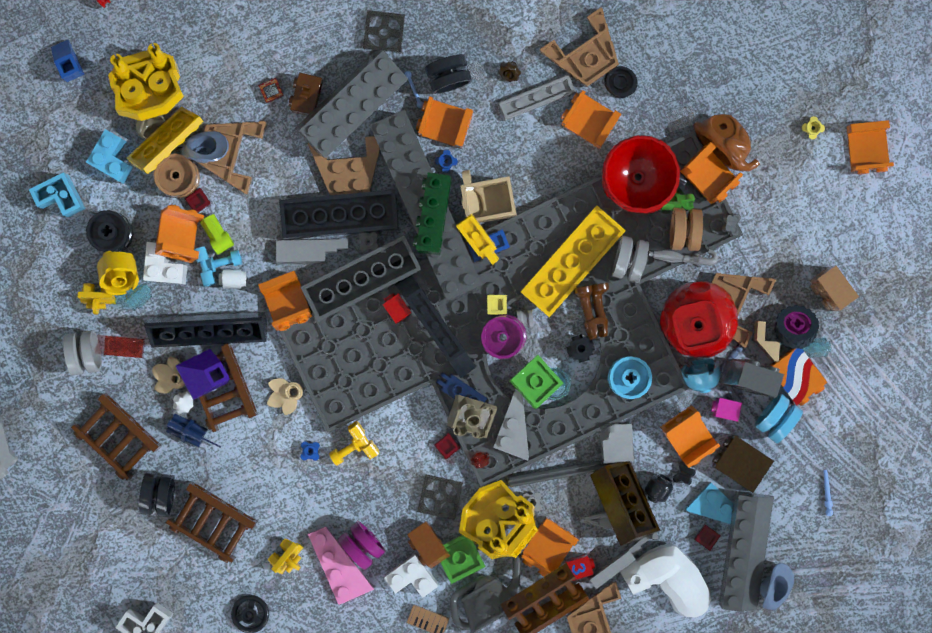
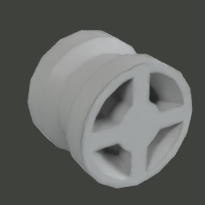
[516,309,533,328]

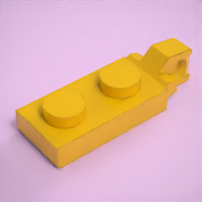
[456,213,499,265]

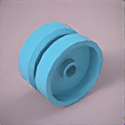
[607,356,652,399]
[755,394,803,443]

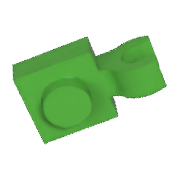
[662,191,695,210]

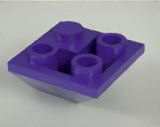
[175,349,230,400]

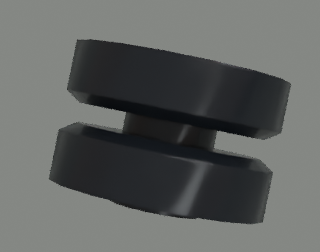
[425,54,472,94]
[86,210,134,252]
[139,472,175,517]

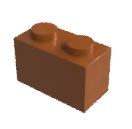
[407,522,450,569]

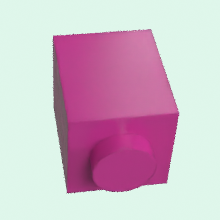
[711,397,742,422]

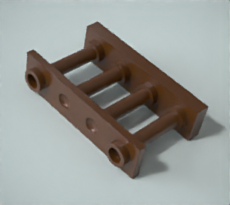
[199,344,258,433]
[71,393,162,480]
[166,482,258,563]
[500,563,590,633]

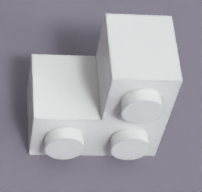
[143,242,187,285]
[384,553,438,598]
[116,603,173,633]

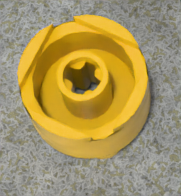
[97,251,139,295]

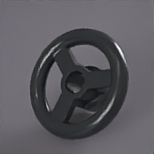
[231,595,269,633]

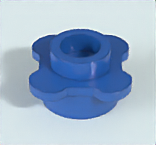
[435,150,458,173]
[300,441,320,461]

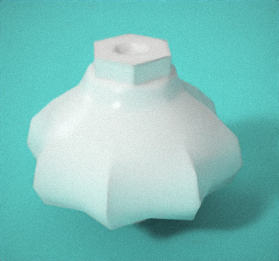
[173,391,194,414]

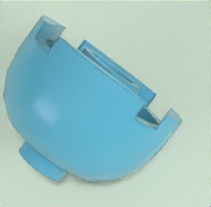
[681,358,721,393]

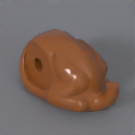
[693,114,760,172]

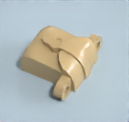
[460,170,517,223]

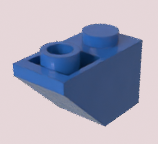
[51,40,85,82]

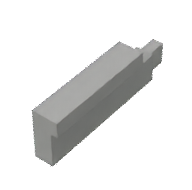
[276,239,348,265]
[588,538,649,589]

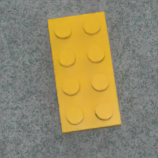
[126,106,203,174]

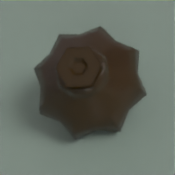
[498,61,521,82]

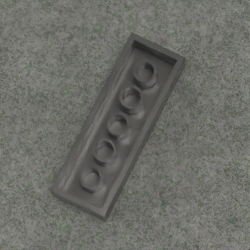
[295,49,408,158]
[719,359,784,398]

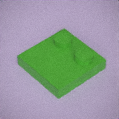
[509,355,564,409]
[441,535,486,584]

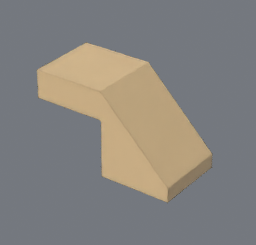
[754,321,780,361]

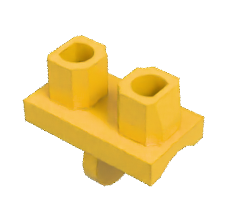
[77,283,116,315]
[268,538,304,574]

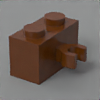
[288,72,323,116]

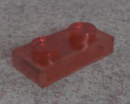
[104,336,145,358]

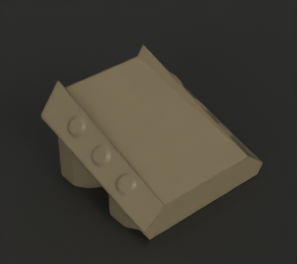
[447,395,497,439]

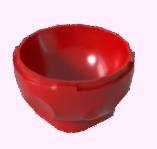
[602,135,680,213]
[660,281,738,358]

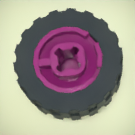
[774,305,819,349]

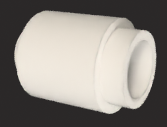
[219,269,247,289]

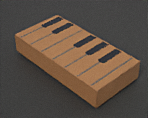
[407,604,449,633]

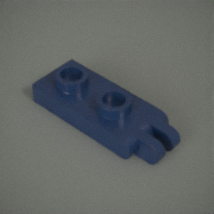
[436,372,487,403]

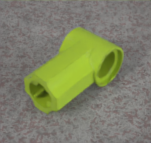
[200,214,234,255]

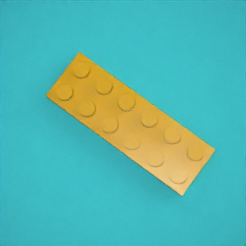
[520,206,626,317]

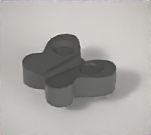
[722,214,741,236]

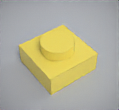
[487,295,507,315]

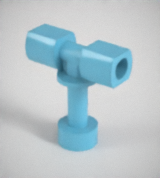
[194,246,242,287]

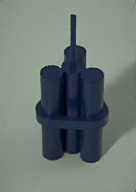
[166,414,221,448]

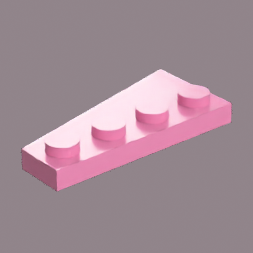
[308,526,374,605]

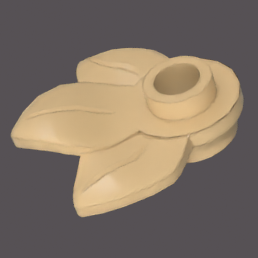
[152,356,185,393]
[267,378,303,415]

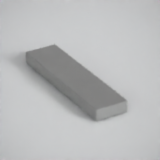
[498,74,576,121]

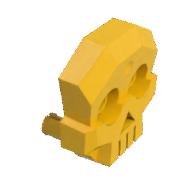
[108,43,184,121]
[459,480,538,560]

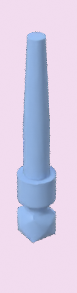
[824,470,833,516]

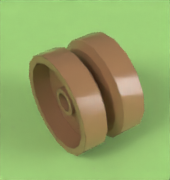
[154,154,200,198]
[670,207,703,251]

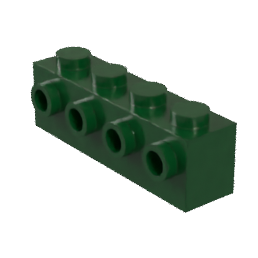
[413,173,452,255]

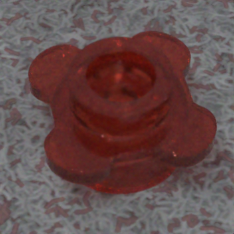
[470,452,490,469]

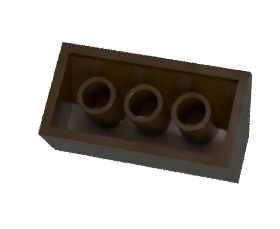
[590,461,661,546]

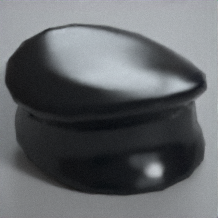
[604,66,638,98]

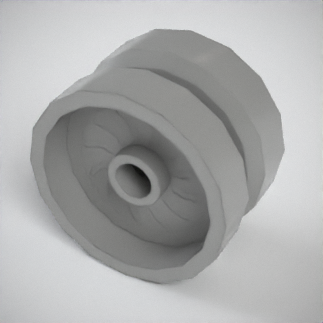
[612,235,649,283]
[63,330,102,376]

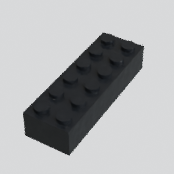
[279,190,399,240]

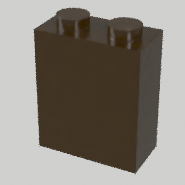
[712,435,774,493]

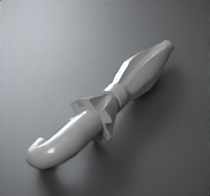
[649,249,718,268]

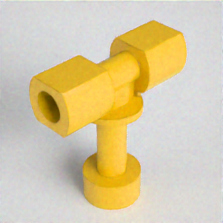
[329,421,379,466]

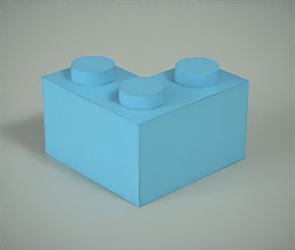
[86,129,133,184]
[29,172,86,217]

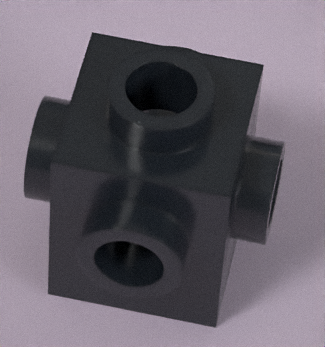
[566,334,595,363]

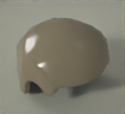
[135,115,165,139]

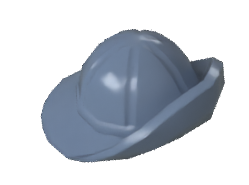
[182,131,229,163]
[760,563,794,610]

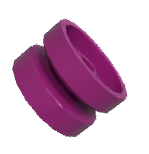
[481,314,527,359]
[337,520,386,570]

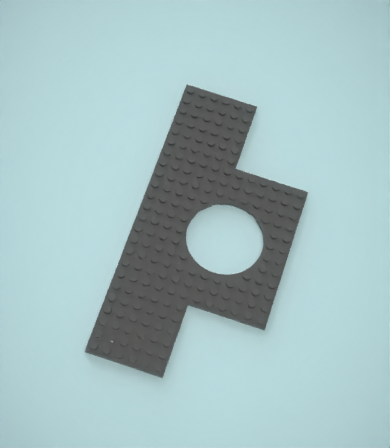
[279,131,743,487]

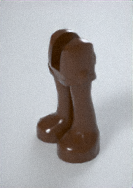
[574,283,609,339]

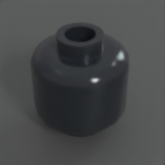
[645,474,673,503]

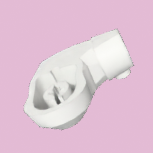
[620,543,711,618]

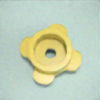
[802,116,825,140]

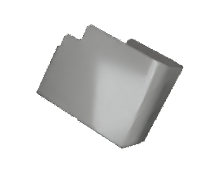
[600,423,634,463]

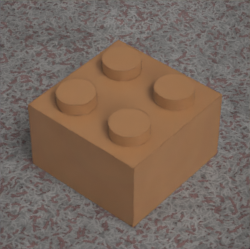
[809,265,859,311]

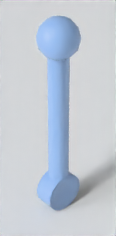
[404,71,423,108]

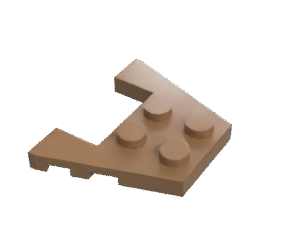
[540,7,619,87]
[197,121,267,194]
[308,136,380,195]
[711,273,776,348]
[567,581,622,633]

